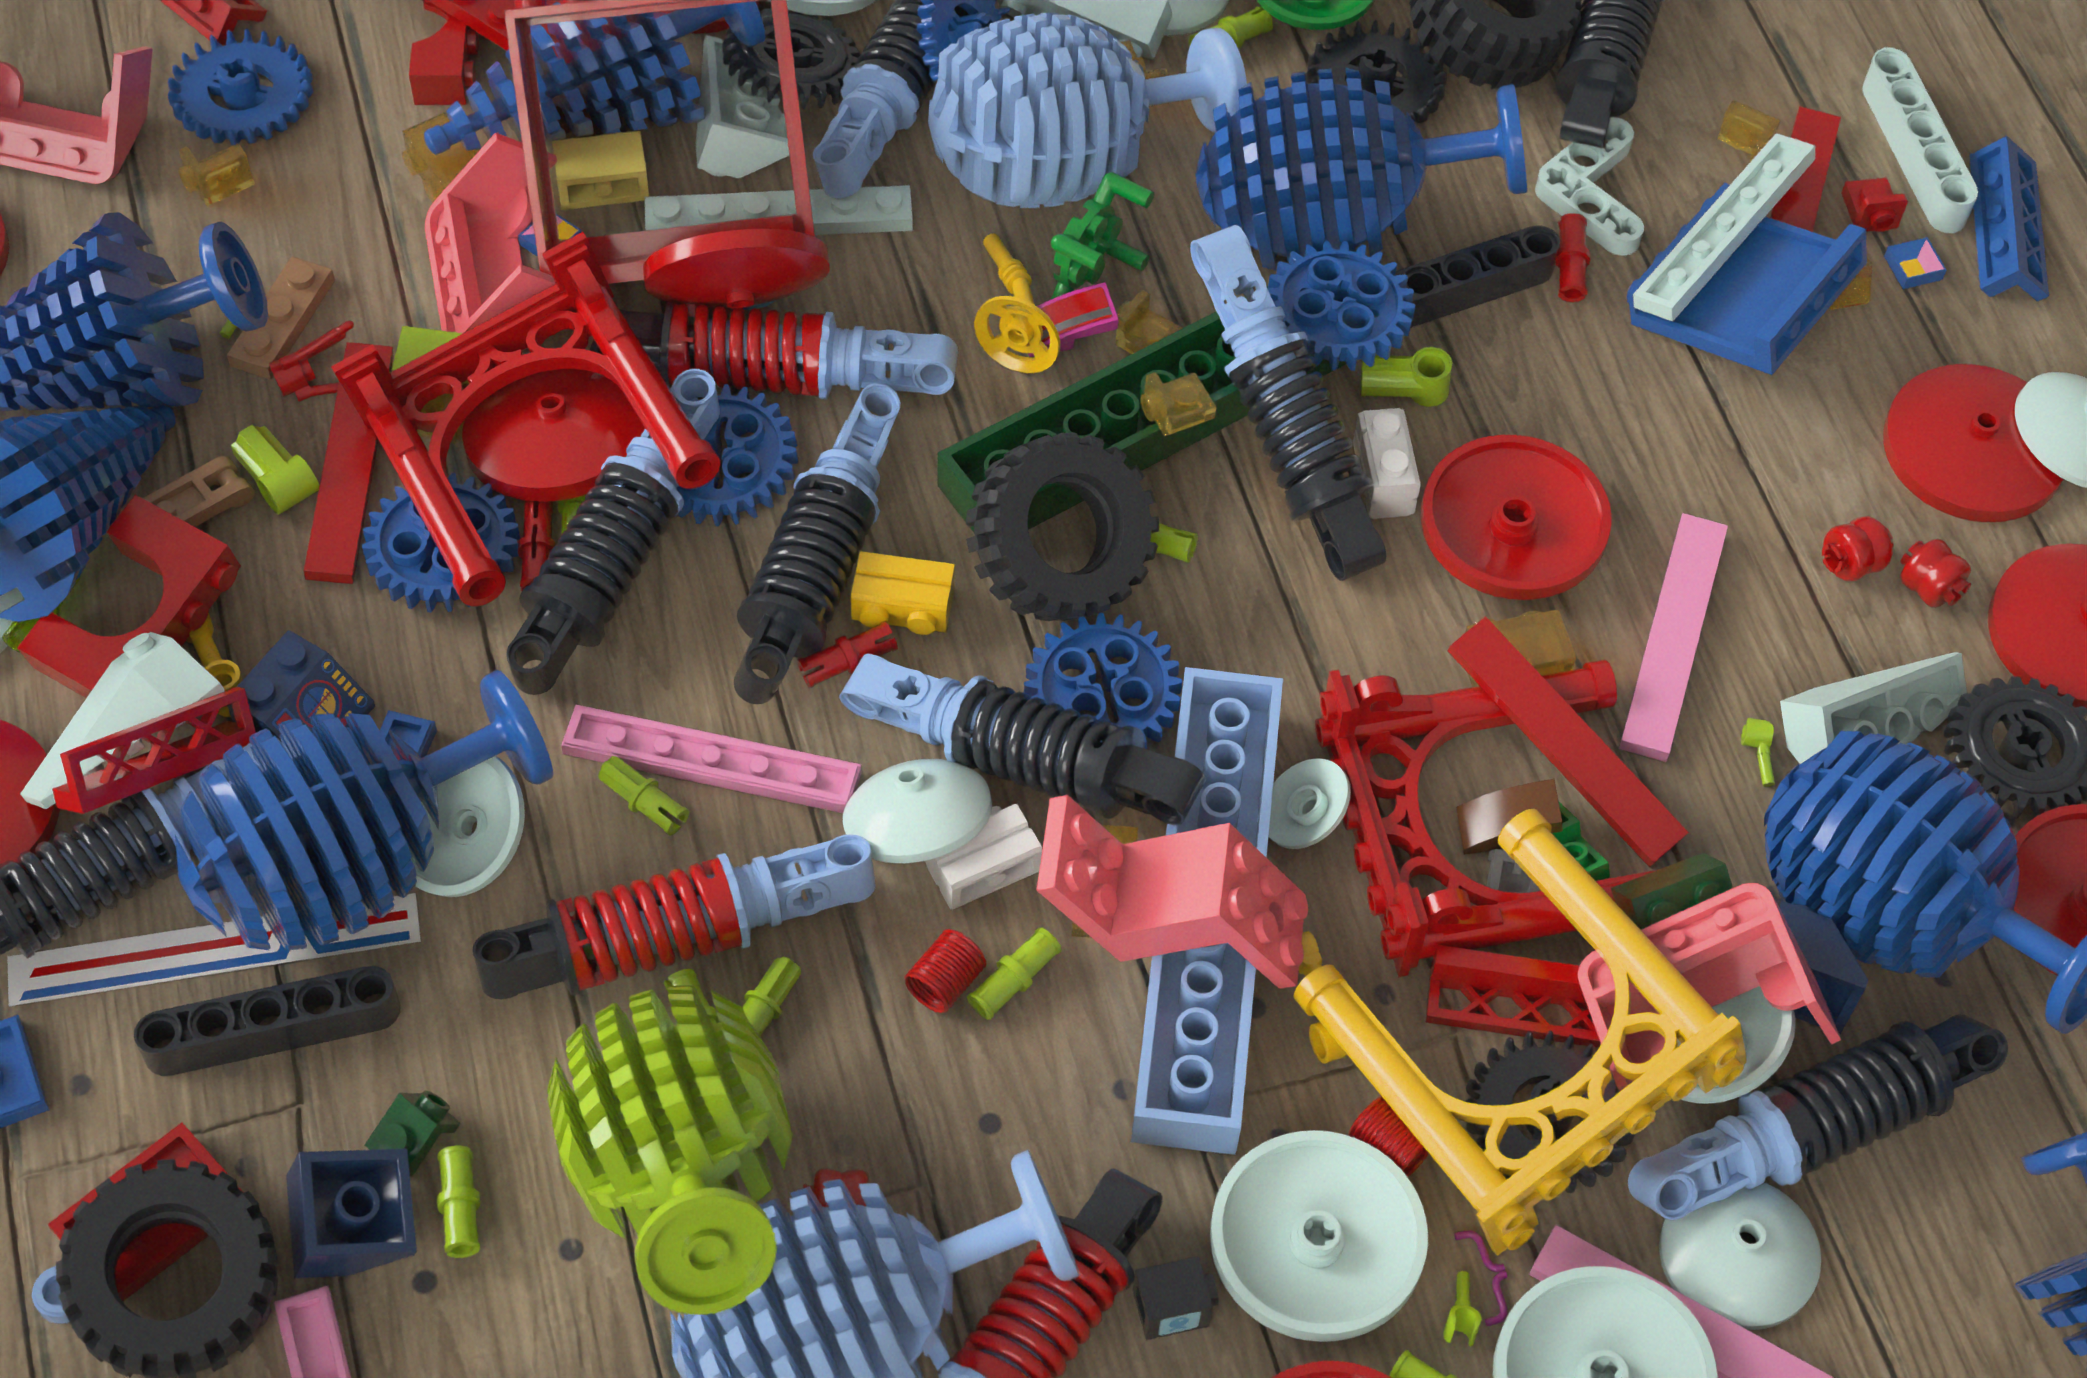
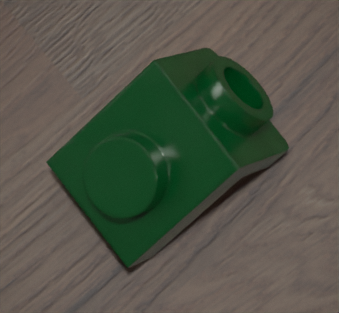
[365,1091,460,1177]

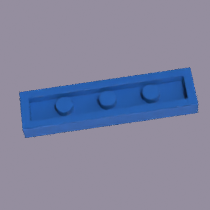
[1969,136,2049,302]

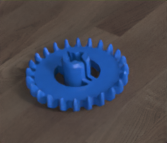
[917,0,1011,81]
[168,28,313,145]

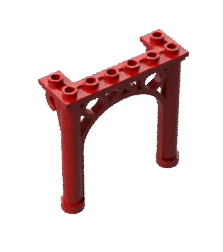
[331,232,720,606]
[1315,660,1657,977]

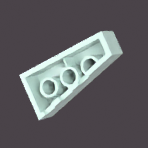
[997,0,1173,60]

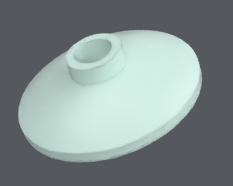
[1268,758,1351,849]

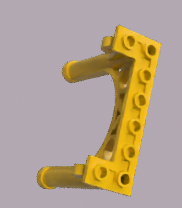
[1293,809,1747,1256]

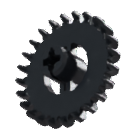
[722,8,862,110]
[1306,20,1447,123]
[1943,676,2087,819]
[1465,1030,1635,1193]

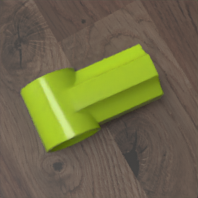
[1361,347,1452,407]
[231,424,320,515]

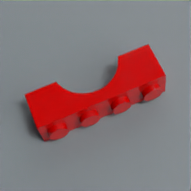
[409,0,479,105]

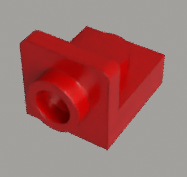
[1841,177,1908,232]

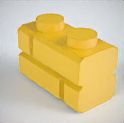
[851,551,955,635]

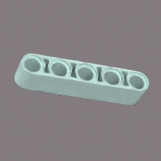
[1862,48,1978,233]

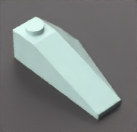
[696,35,789,179]
[21,632,225,809]
[1780,652,1967,764]

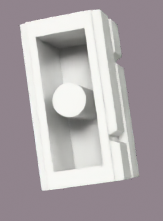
[1353,408,1421,519]
[925,804,1042,910]

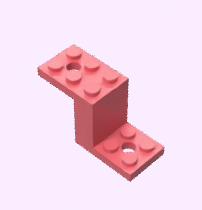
[1037,795,1308,989]

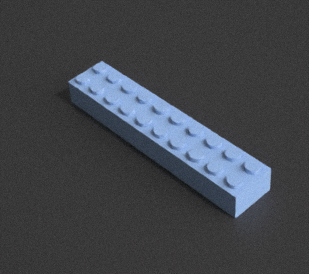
[1131,667,1283,1155]

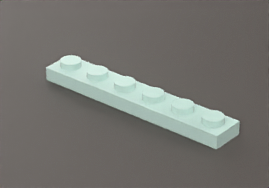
[1633,133,1815,322]
[645,185,913,235]

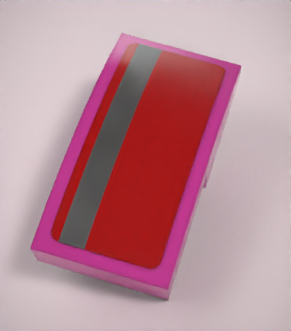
[1028,282,1119,357]

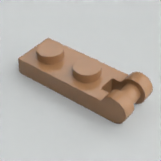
[116,456,255,527]

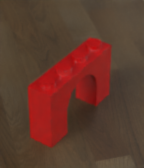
[17,494,241,698]

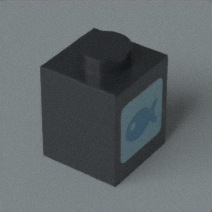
[1133,1256,1219,1340]

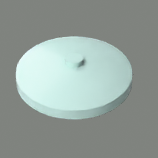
[1210,1131,1428,1342]
[1493,1266,1718,1378]

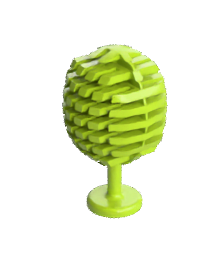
[547,985,793,1315]

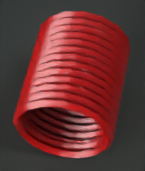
[905,929,986,1013]
[1348,1096,1429,1178]

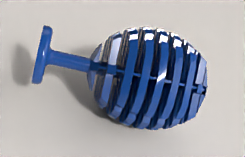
[1196,67,1527,271]
[175,670,553,951]
[1764,731,2087,1034]

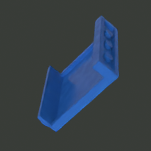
[1627,183,1867,375]

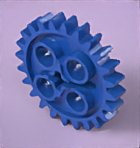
[1268,240,1415,371]
[676,385,799,526]
[362,473,520,613]
[1024,613,1182,749]

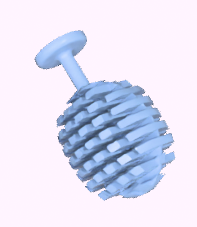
[928,13,1247,208]
[670,1150,1080,1378]

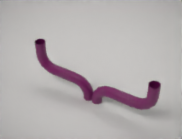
[1454,1230,1508,1327]

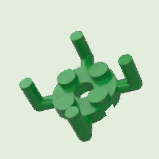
[1050,172,1154,300]

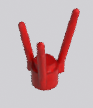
[269,320,354,402]

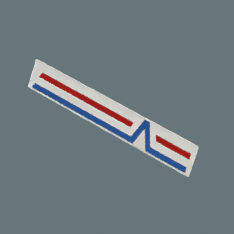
[7,893,421,1006]

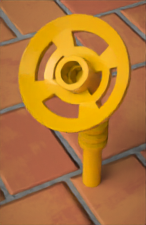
[974,233,1060,373]

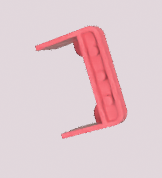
[0,46,153,184]
[425,133,557,333]
[1578,883,1841,1122]

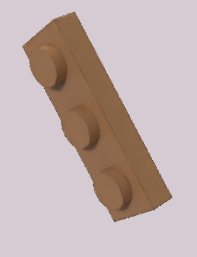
[227,256,335,380]

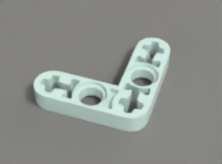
[1535,117,1644,256]

